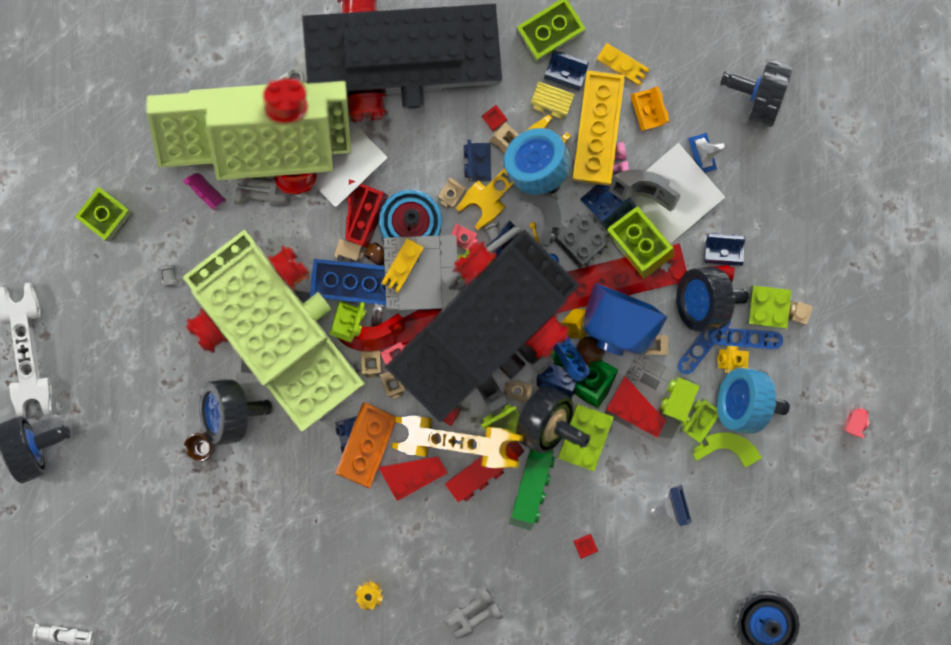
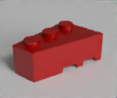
[345,179,388,249]
[606,376,666,438]
[378,456,448,501]

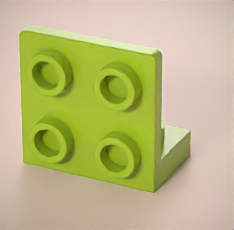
[481,404,520,432]

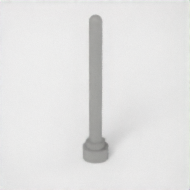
[441,226,520,290]

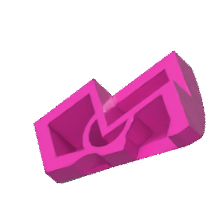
[183,173,227,211]

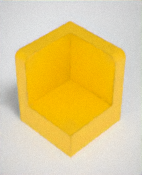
[561,309,587,339]

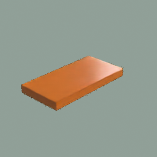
[335,402,396,489]

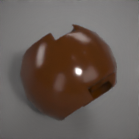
[365,242,385,266]

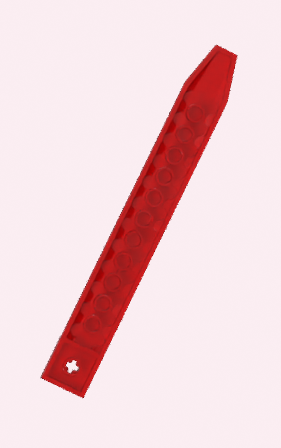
[391,243,687,346]

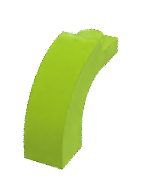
[691,432,762,468]

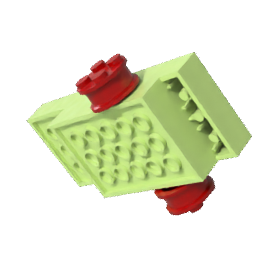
[147,78,351,194]
[183,229,365,432]

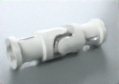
[32,624,94,645]

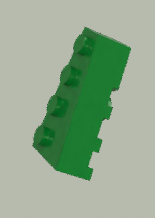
[508,449,556,530]

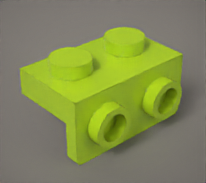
[329,301,366,342]
[681,398,719,443]

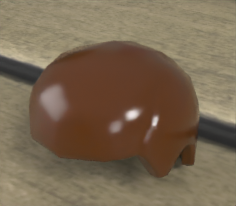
[576,336,606,365]
[184,433,215,462]

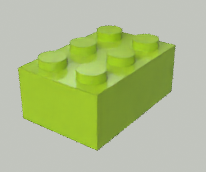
[516,0,586,63]
[607,206,675,279]
[557,404,614,471]

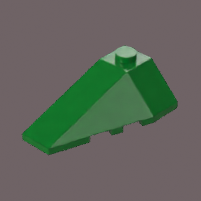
[550,350,618,409]

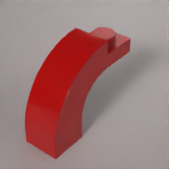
[336,313,405,352]

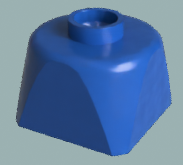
[582,283,668,356]

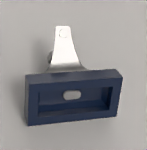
[651,485,692,526]

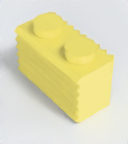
[530,81,575,119]

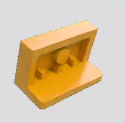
[630,86,670,131]

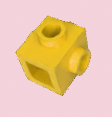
[717,346,749,373]
[354,581,384,611]

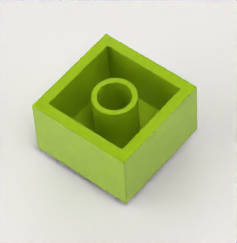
[75,187,132,242]
[746,285,792,329]
[659,377,700,422]

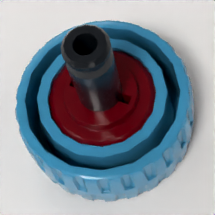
[378,189,442,239]

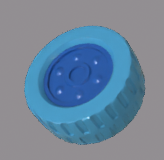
[504,128,571,195]
[717,368,790,434]

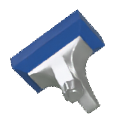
[688,133,727,173]

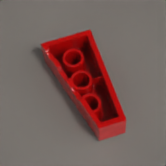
[445,441,525,503]

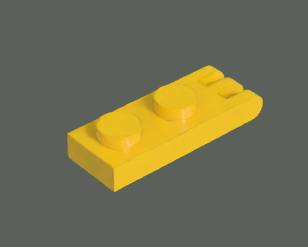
[596,43,650,86]
[381,238,424,293]

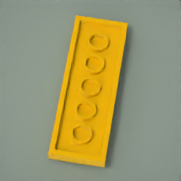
[572,70,625,186]

